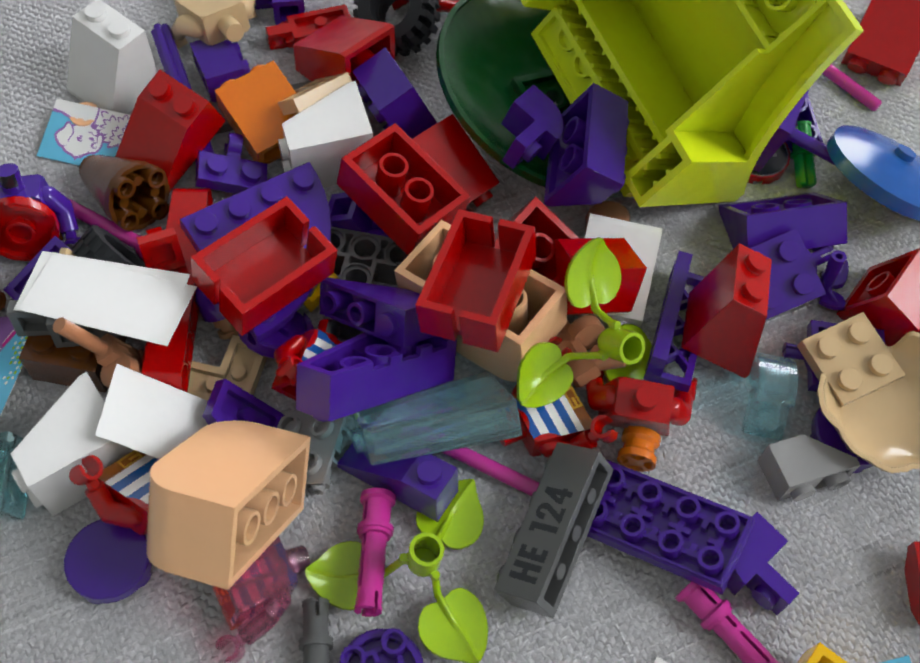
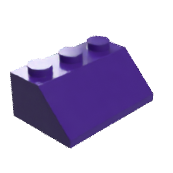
[544,83,629,207]
[719,192,847,251]

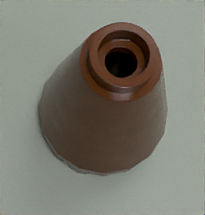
[79,155,170,231]

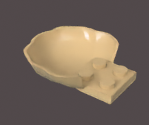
[797,312,920,473]

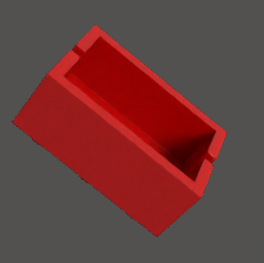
[191,196,338,336]
[415,209,536,353]

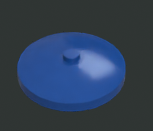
[826,125,920,221]

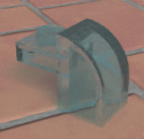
[741,352,798,441]

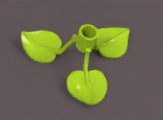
[517,237,652,408]
[305,479,488,663]

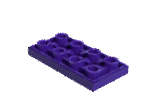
[587,459,755,595]

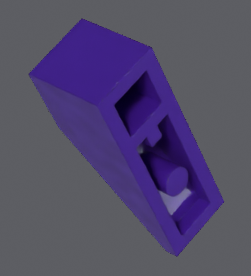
[337,434,458,522]

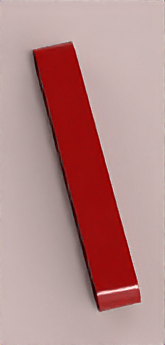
[141,188,213,392]

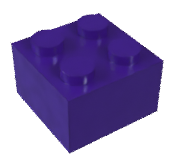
[353,47,437,139]

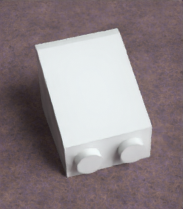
[67,0,157,114]
[278,81,373,188]
[567,213,663,330]
[10,372,133,516]

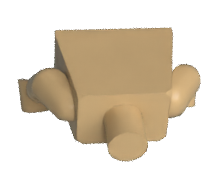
[171,0,257,49]

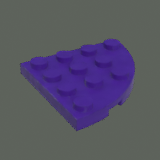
[180,162,331,344]

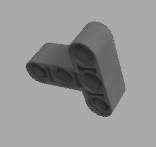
[330,227,408,340]

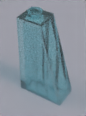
[350,371,522,465]

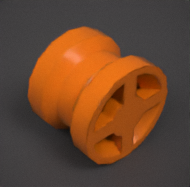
[617,426,661,472]

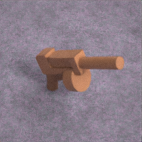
[557,314,626,388]
[53,317,145,388]

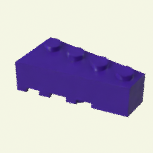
[296,332,457,422]

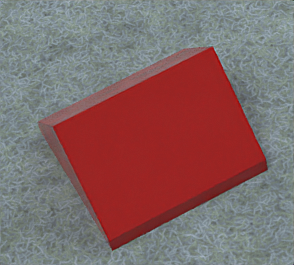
[554,238,647,315]

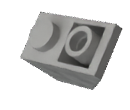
[757,434,860,502]

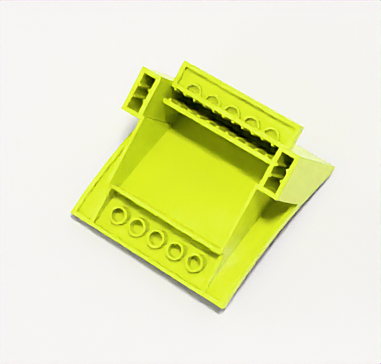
[521,0,864,207]

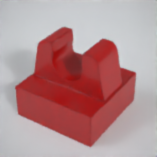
[136,226,186,271]

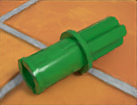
[789,120,817,189]

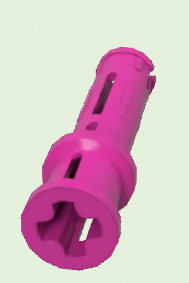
[354,487,396,617]
[675,581,779,663]

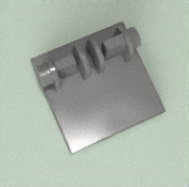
[277,410,348,495]

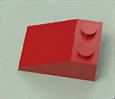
[115,69,226,192]

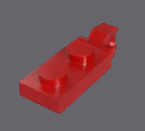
[265,4,351,50]

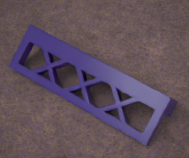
[643,251,705,392]

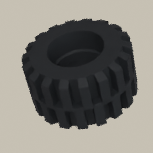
[353,0,441,57]

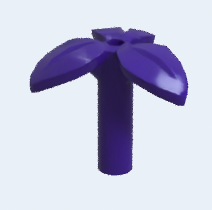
[818,250,849,310]

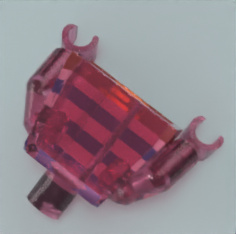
[212,536,310,663]

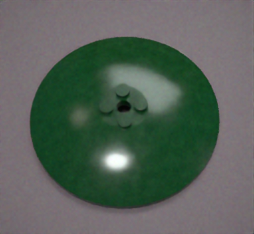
[436,0,623,197]

